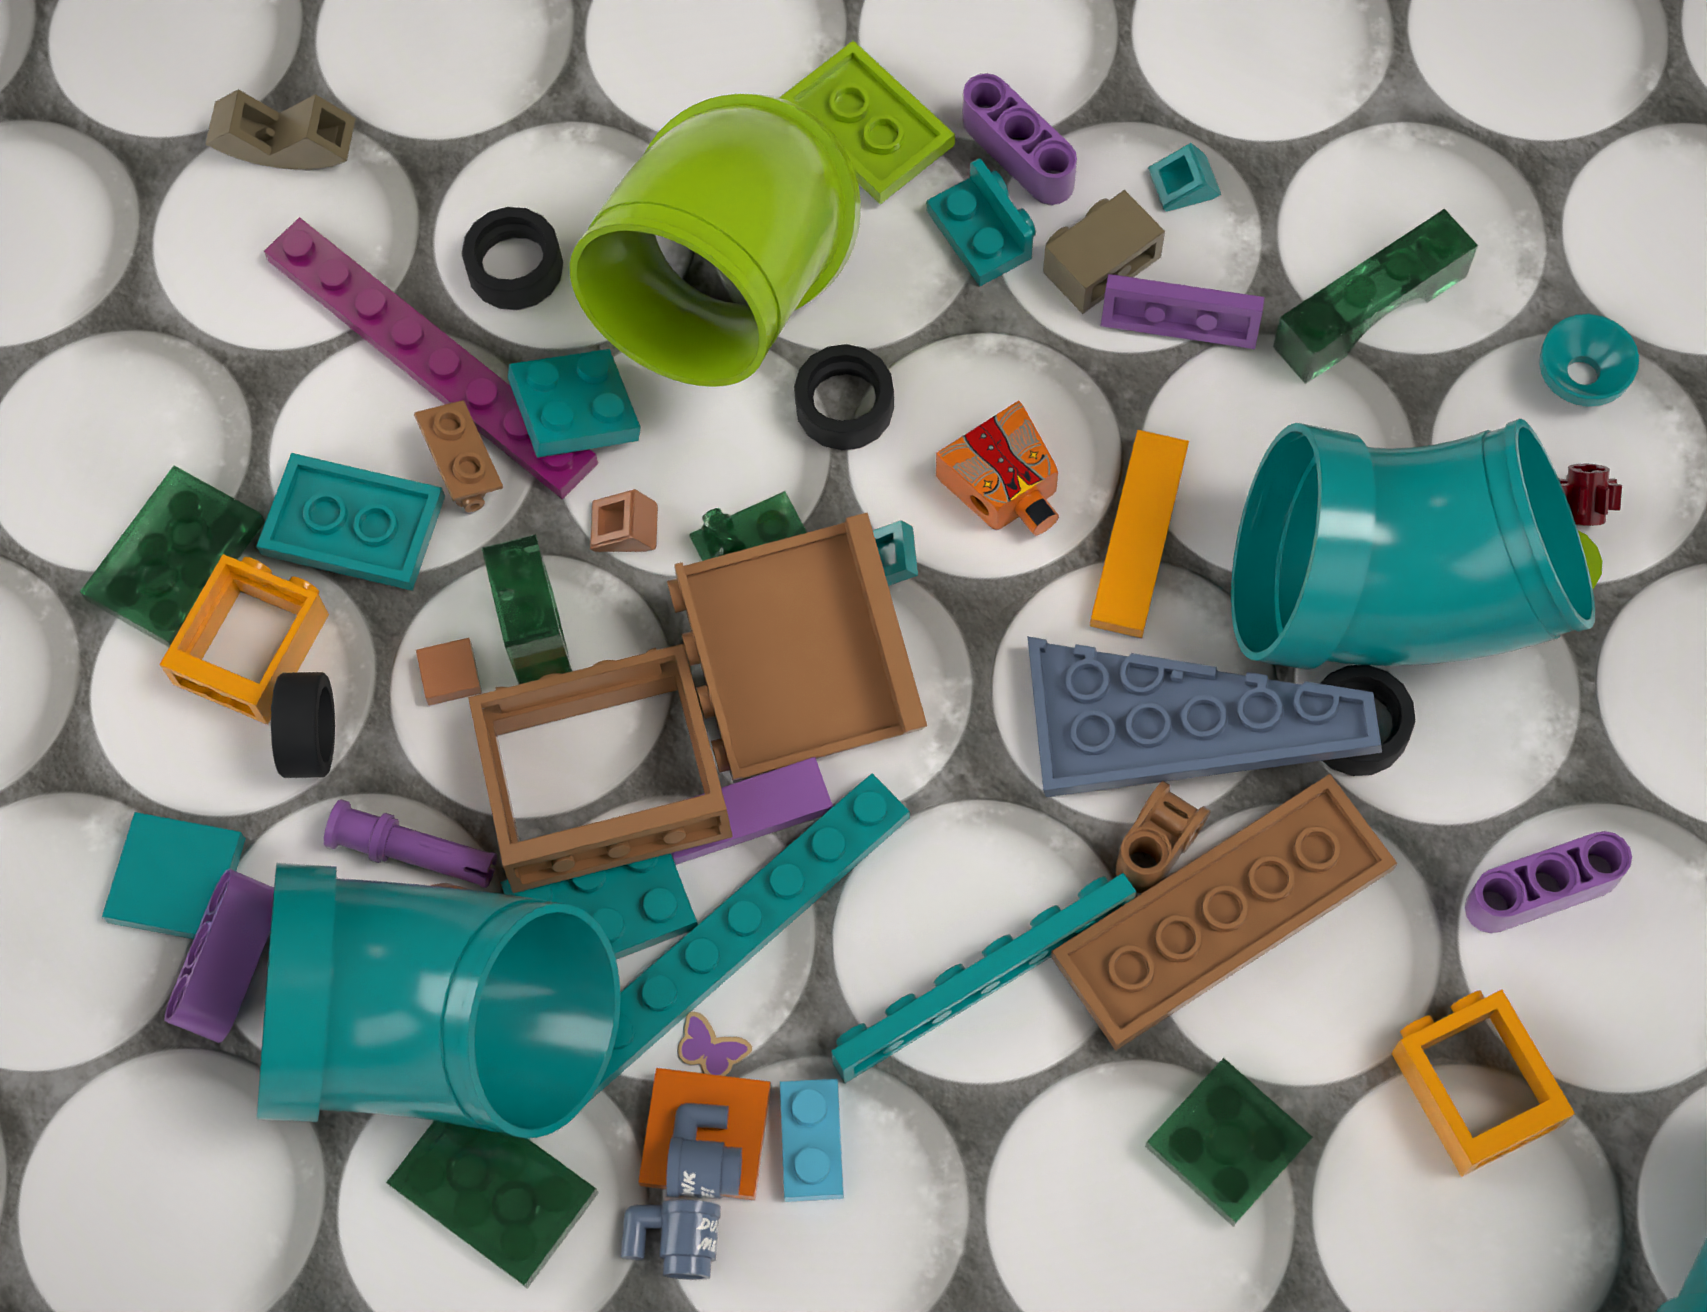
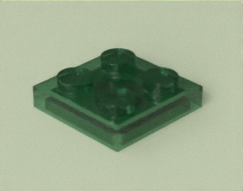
[1145,1058,1313,1227]

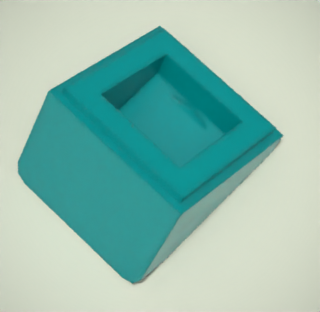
[1147,143,1221,212]

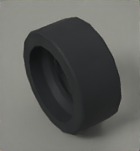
[461,207,563,310]
[794,344,894,450]
[1320,665,1416,776]
[271,672,335,778]

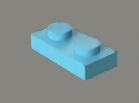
[780,1079,844,1202]

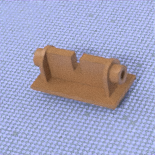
[414,400,503,512]

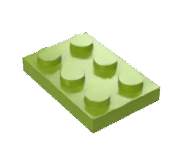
[779,40,955,204]

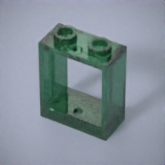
[482,534,573,684]

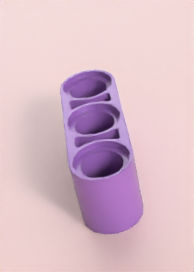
[962,73,1077,205]
[1464,831,1632,933]
[164,869,274,1043]

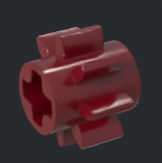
[1559,464,1622,526]

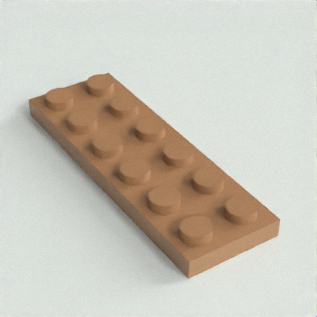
[1051,774,1397,1050]

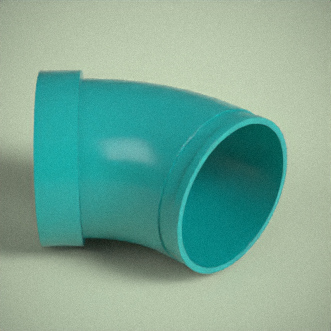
[1231,419,1595,670]
[257,863,621,1138]

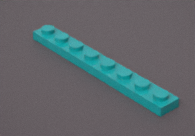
[588,773,910,1102]

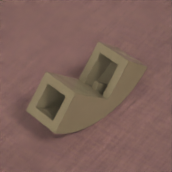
[205,89,356,170]

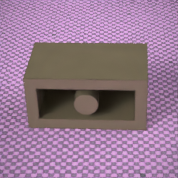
[1043,189,1165,314]

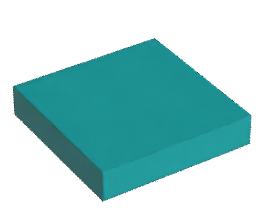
[102,812,246,939]

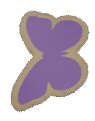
[678,1012,752,1076]

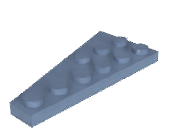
[1027,636,1382,797]

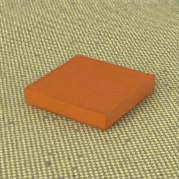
[638,1068,771,1200]

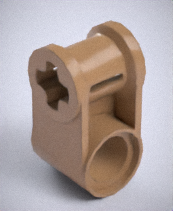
[1116,781,1211,893]

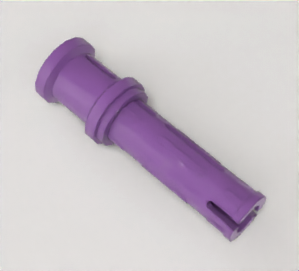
[324,799,497,888]

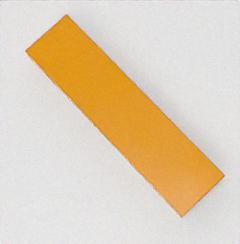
[1089,429,1189,638]

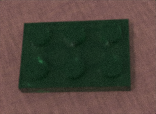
[80,465,265,647]
[386,1120,599,1289]

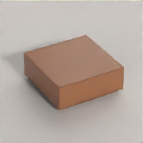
[416,638,482,706]

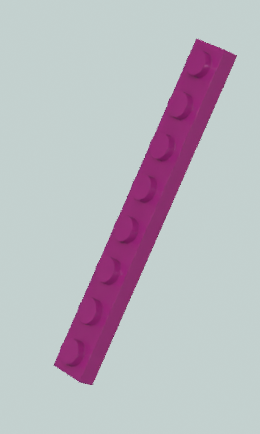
[264,217,599,500]

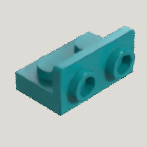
[926,158,1036,287]

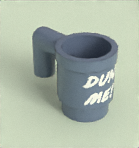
[666,1103,742,1199]
[621,1200,721,1280]

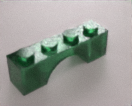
[1273,208,1478,384]

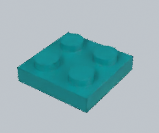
[508,349,641,458]

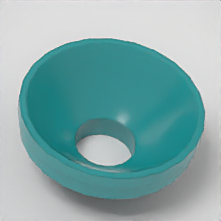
[1539,314,1639,407]

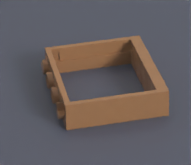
[468,644,733,893]

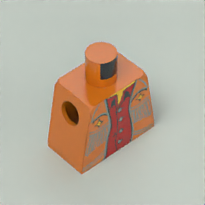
[936,400,1059,536]

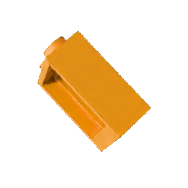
[159,554,329,725]
[1391,990,1575,1177]

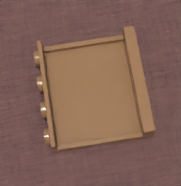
[667,512,927,782]

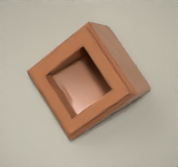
[590,489,658,552]

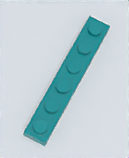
[831,873,1136,1083]

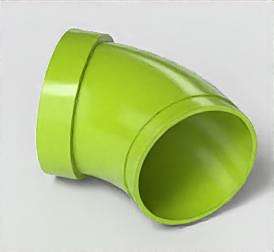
[570,94,861,387]

